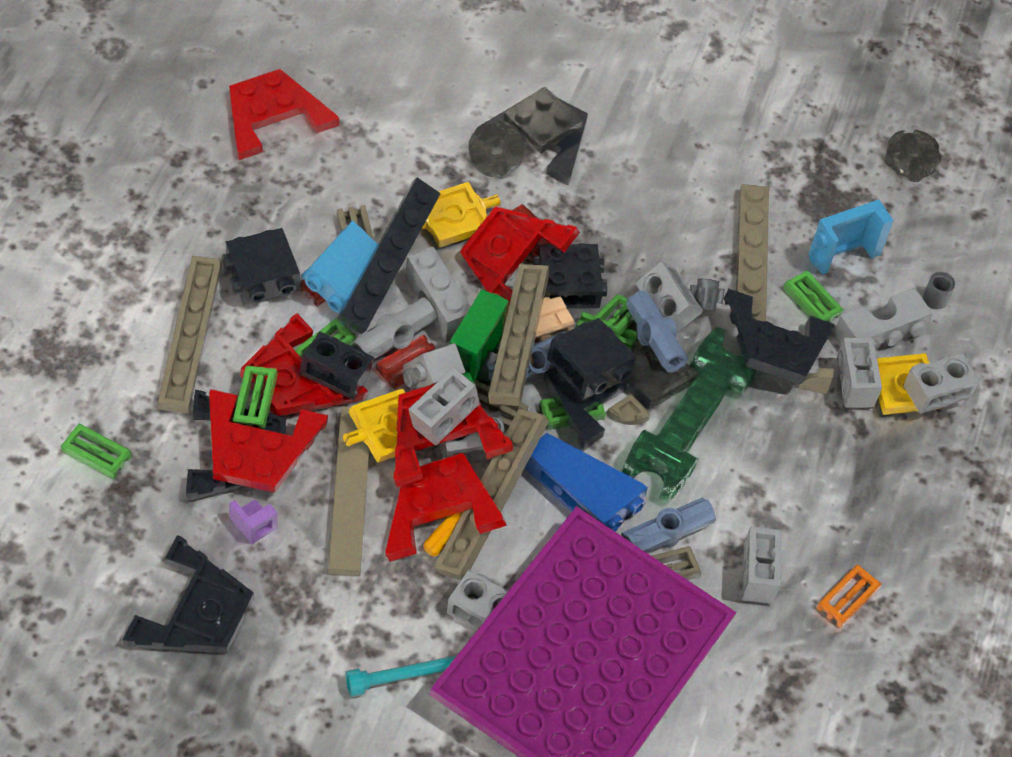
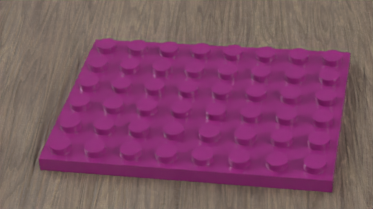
[429,506,737,757]

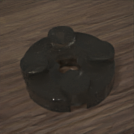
[469,121,525,179]
[884,130,942,182]

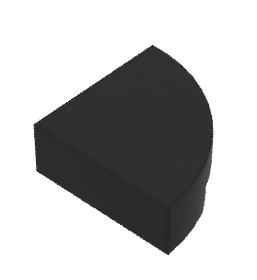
[478,348,499,382]

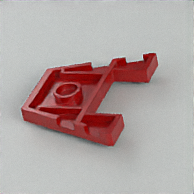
[229,69,340,160]
[460,206,580,313]
[240,313,368,416]
[393,383,514,487]
[209,389,328,493]
[385,453,507,562]

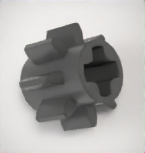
[690,278,725,310]

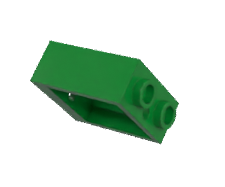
[449,289,509,382]

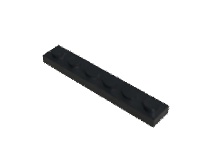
[337,177,441,335]

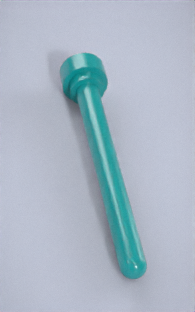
[345,655,457,697]

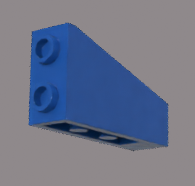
[525,433,648,532]

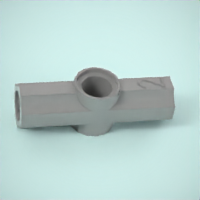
[351,298,438,361]

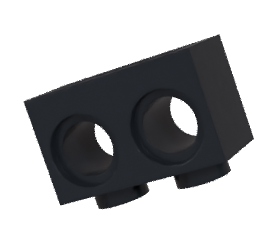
[299,331,374,400]

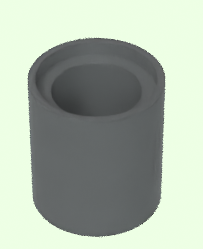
[923,272,956,310]

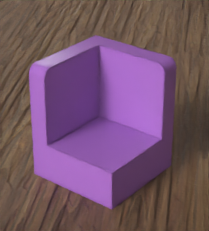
[229,500,278,545]

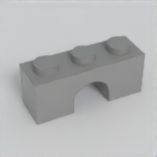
[406,247,471,343]
[834,288,933,351]

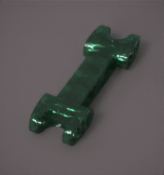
[622,326,757,503]

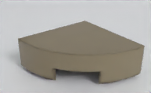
[798,368,834,395]
[607,394,651,425]

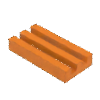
[817,564,882,628]

